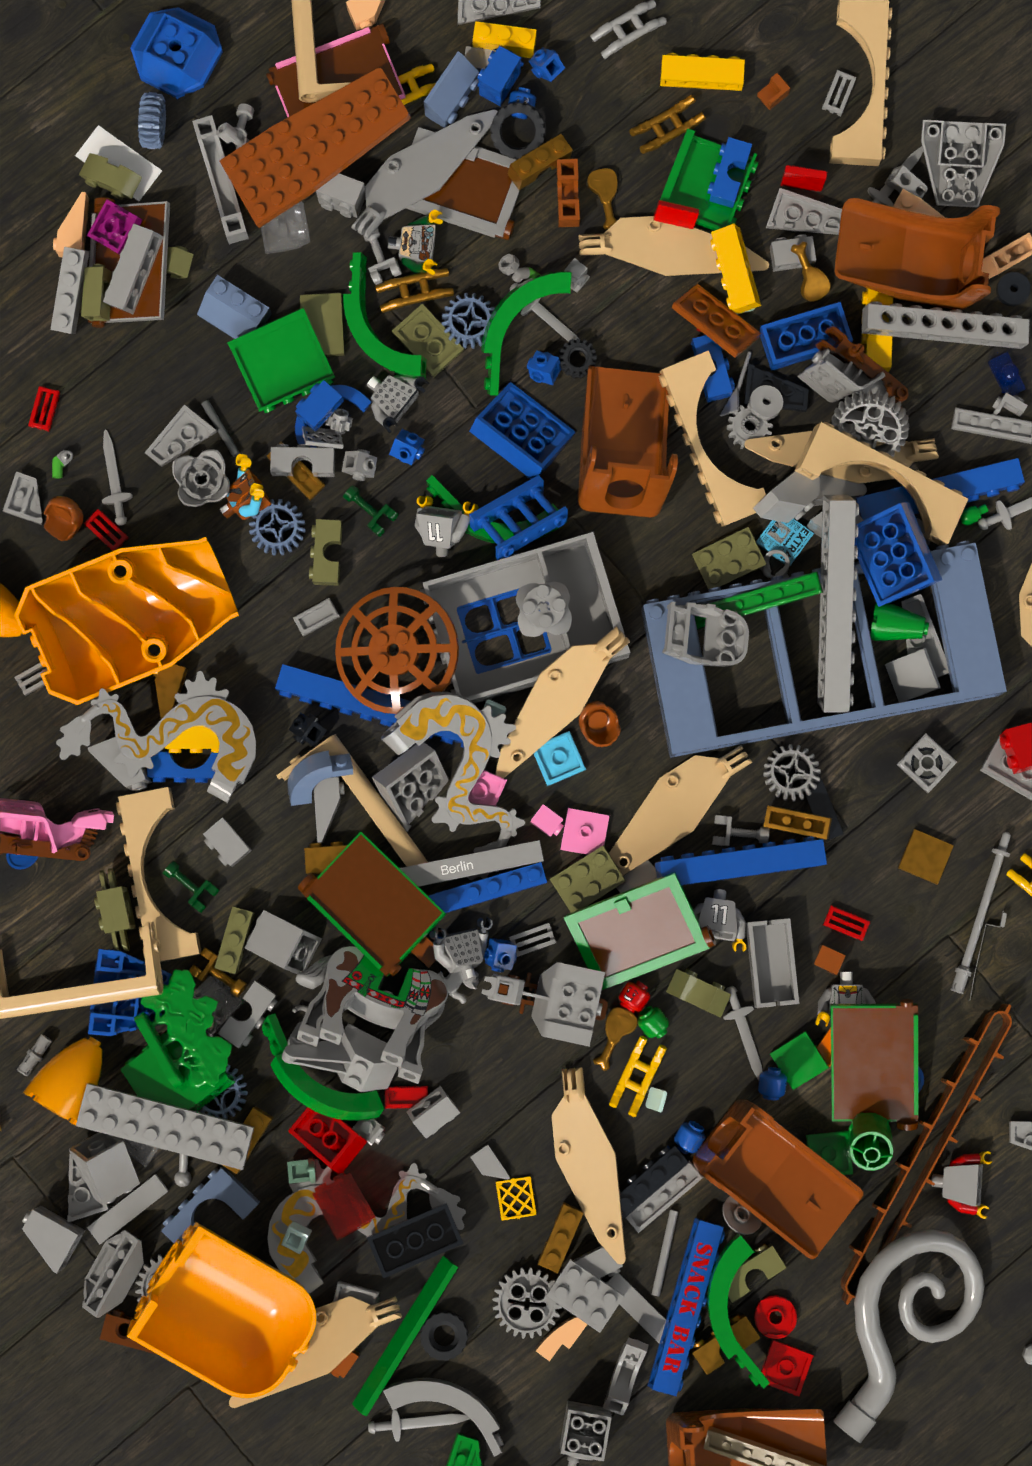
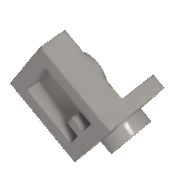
[352,1119,385,1146]

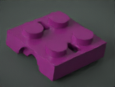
[87,199,142,255]

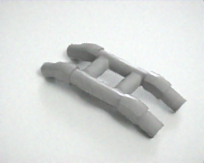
[590,0,667,59]

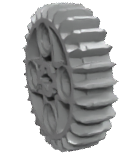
[831,389,909,457]

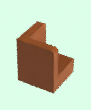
[757,73,790,110]
[814,945,846,975]

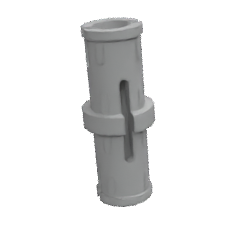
[17,1034,53,1077]

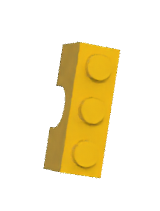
[472,21,536,58]

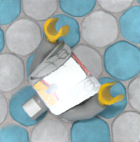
[815,972,876,1027]

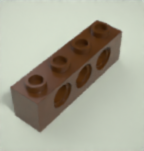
[100,1309,158,1355]

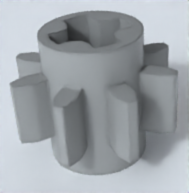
[326,408,353,434]

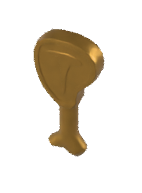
[587,168,618,230]
[791,241,830,301]
[593,1007,638,1071]

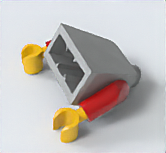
[931,1151,992,1219]

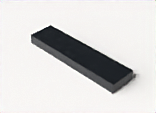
[793,759,844,842]

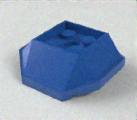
[130,7,223,99]

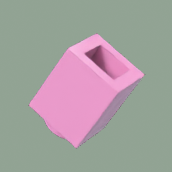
[530,804,564,837]

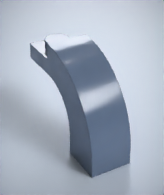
[288,750,353,806]

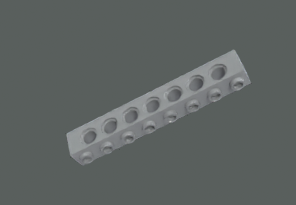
[862,302,1029,349]

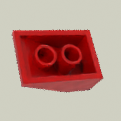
[288,1107,368,1175]

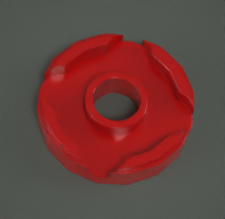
[754,1295,797,1339]

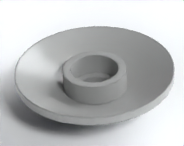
[723,1196,762,1235]

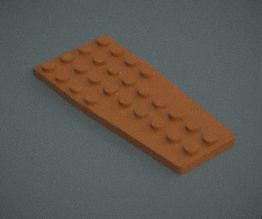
[219,68,410,228]

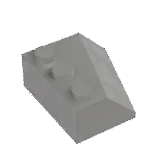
[372,742,449,832]

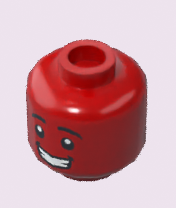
[619,980,650,1013]

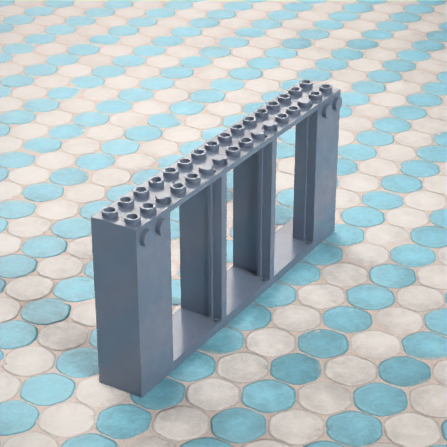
[641,541,1007,758]

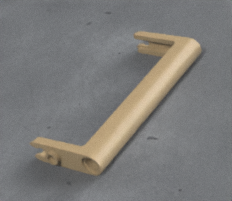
[291,0,351,103]
[277,734,428,867]
[0,921,163,1019]

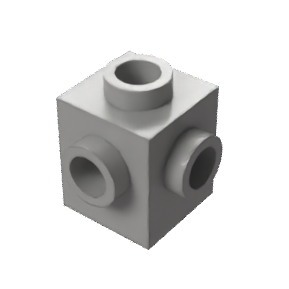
[342,449,377,481]

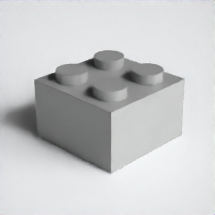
[316,174,366,218]

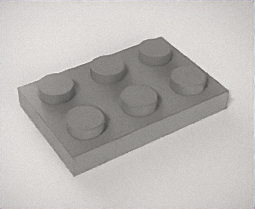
[546,1259,624,1333]

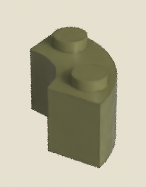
[79,153,142,200]
[166,246,194,279]
[666,969,731,1018]

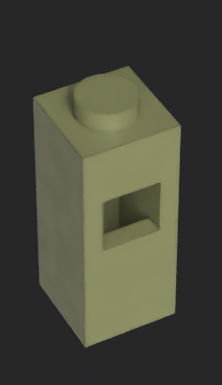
[81,264,113,321]

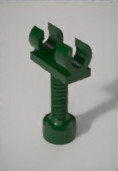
[343,485,398,537]
[163,860,220,913]

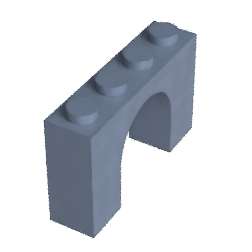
[162,1166,260,1243]

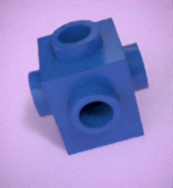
[529,47,565,82]
[527,350,561,385]
[389,429,425,466]
[484,938,517,972]

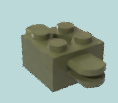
[94,868,136,952]

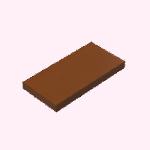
[672,283,761,358]

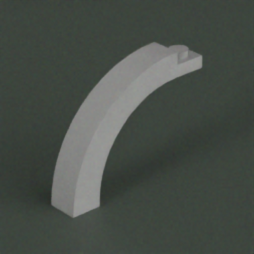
[383,1378,504,1457]

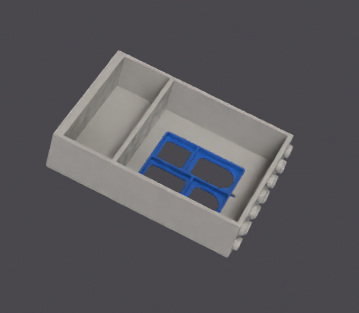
[420,532,630,704]

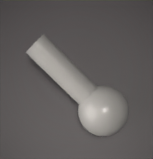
[174,1154,191,1187]

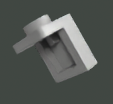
[992,393,1028,417]

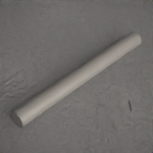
[652,1210,678,1296]

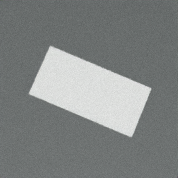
[75,125,162,201]

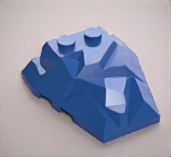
[88,949,172,1036]

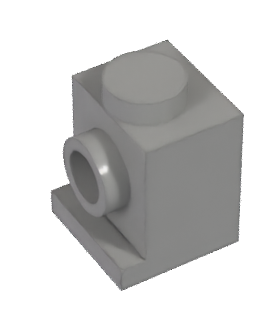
[564,258,590,293]

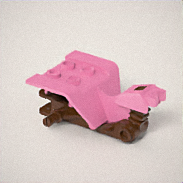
[0,798,114,861]

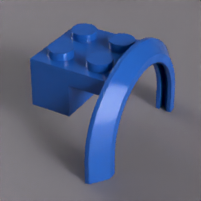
[295,380,371,448]

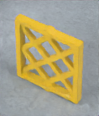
[496,1176,536,1221]

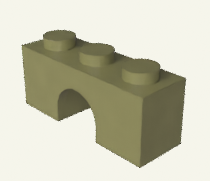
[309,519,343,586]
[215,906,255,974]
[728,1243,786,1303]

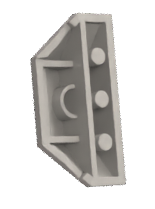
[82,1230,144,1318]

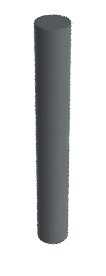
[201,400,240,457]

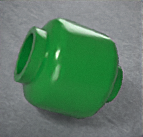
[638,1006,669,1039]

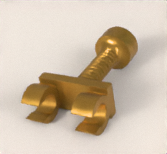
[189,948,247,997]

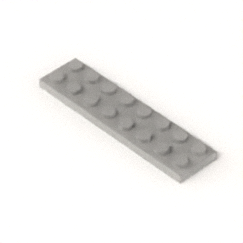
[76,1083,255,1170]

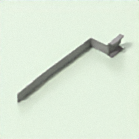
[969,911,1007,1001]

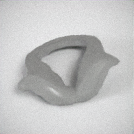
[760,549,790,579]

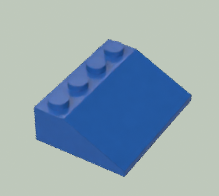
[469,382,575,479]
[854,502,942,607]

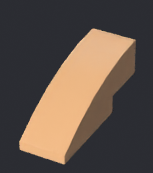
[535,1315,587,1362]

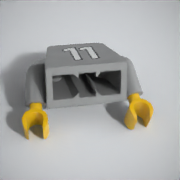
[415,496,478,557]
[693,889,746,952]

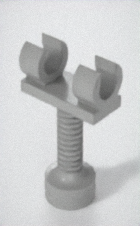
[363,228,402,285]
[712,815,769,846]

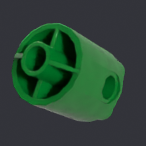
[848,1113,893,1171]

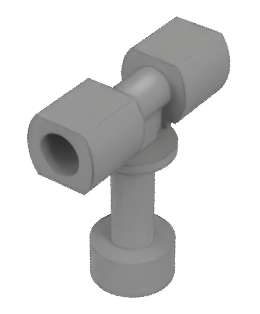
[217,104,254,149]

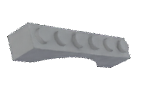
[192,115,249,244]

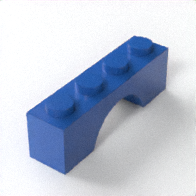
[147,752,218,783]

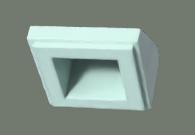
[484,699,506,717]
[645,1087,667,1112]
[281,1221,312,1254]

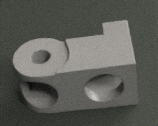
[885,165,928,199]

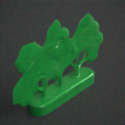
[134,970,232,1089]

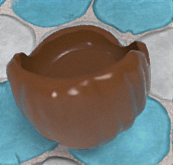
[44,496,83,541]
[579,701,621,747]

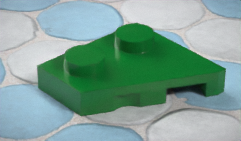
[446,1433,482,1466]

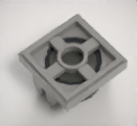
[896,733,957,793]

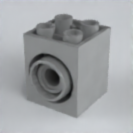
[560,1400,612,1461]

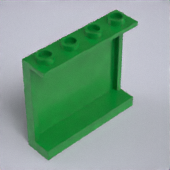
[660,128,759,231]
[227,308,335,413]
[120,1032,236,1112]

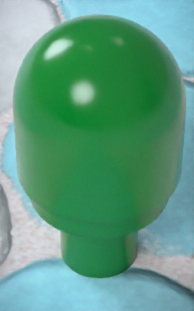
[960,504,988,525]

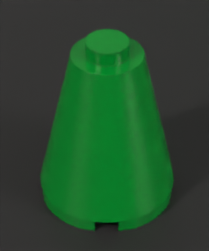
[870,602,929,641]

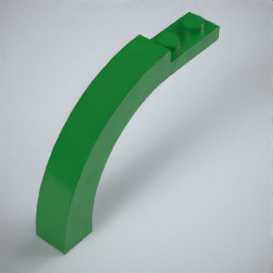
[343,252,427,379]
[481,271,572,396]
[426,475,562,544]
[262,1014,384,1121]
[707,1233,770,1389]

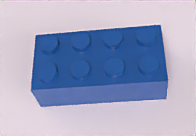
[759,302,853,371]

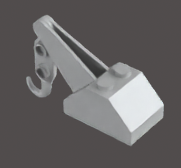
[753,471,867,523]
[282,1005,398,1092]

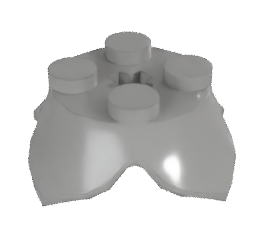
[172,449,230,507]
[516,581,572,637]

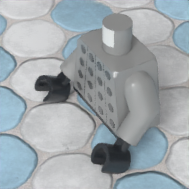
[367,375,429,433]
[429,917,493,982]

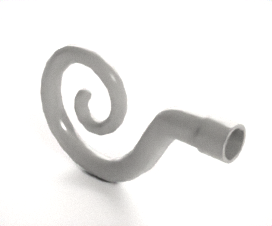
[834,1229,984,1443]

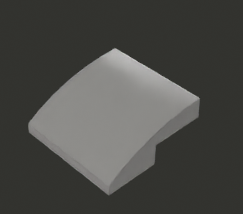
[885,648,941,703]

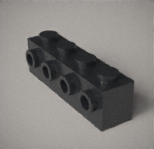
[619,1145,689,1219]

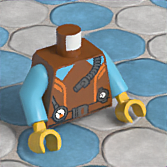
[220,454,271,520]

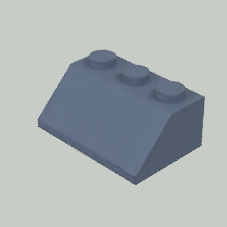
[424,52,479,128]
[197,275,272,339]

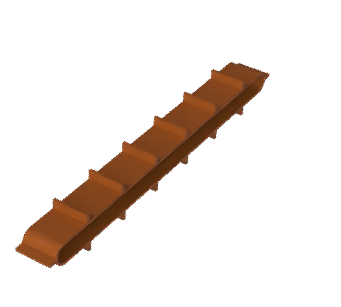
[841,1004,1012,1305]

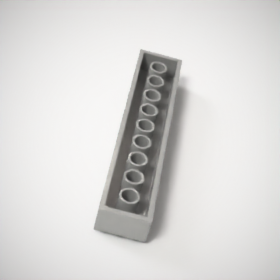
[817,495,859,712]

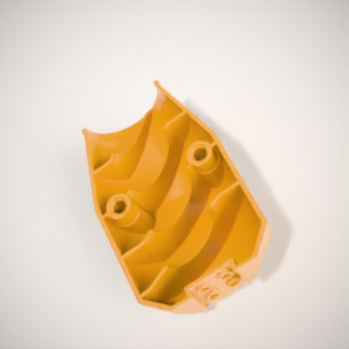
[14,537,239,705]

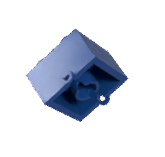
[477,45,524,107]

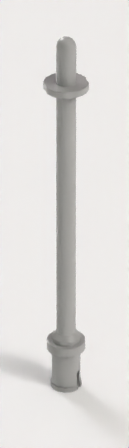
[950,832,1011,994]

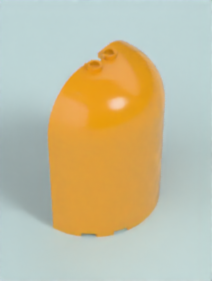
[127,1222,316,1398]

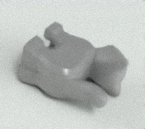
[438,968,479,1004]

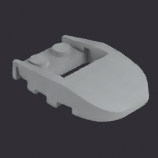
[662,602,749,667]

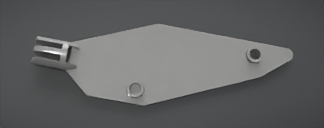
[351,110,498,239]

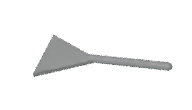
[720,351,752,416]

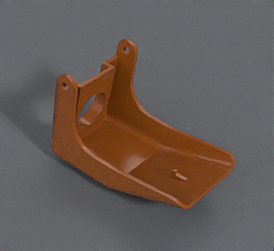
[835,198,1001,310]
[578,366,678,518]
[693,1099,863,1259]
[666,1408,827,1466]

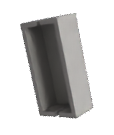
[746,918,799,1008]

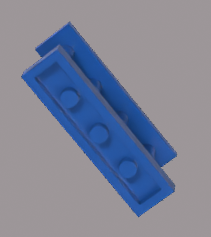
[469,475,568,560]

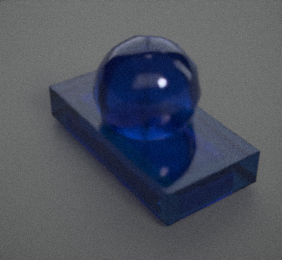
[988,352,1026,396]

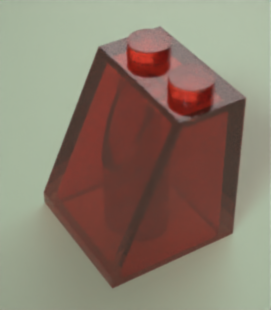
[312,1172,375,1241]

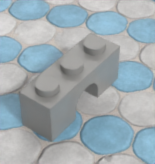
[270,444,335,477]
[218,981,278,1048]

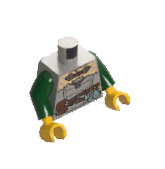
[388,210,443,275]

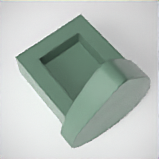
[287,1157,317,1184]

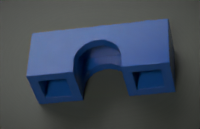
[707,137,752,208]
[691,335,735,403]

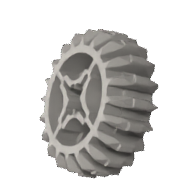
[763,744,821,801]

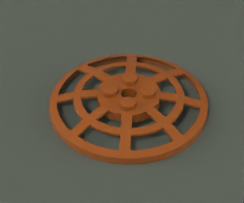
[335,587,459,714]

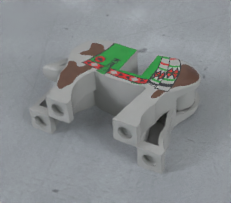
[296,946,448,1084]

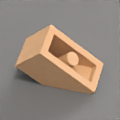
[346,0,385,31]

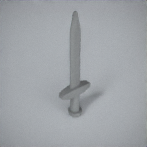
[867,146,923,207]
[510,283,579,342]
[102,430,133,525]
[978,497,1032,530]
[723,986,762,1080]
[368,1409,470,1441]

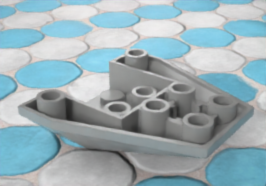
[921,120,1006,207]

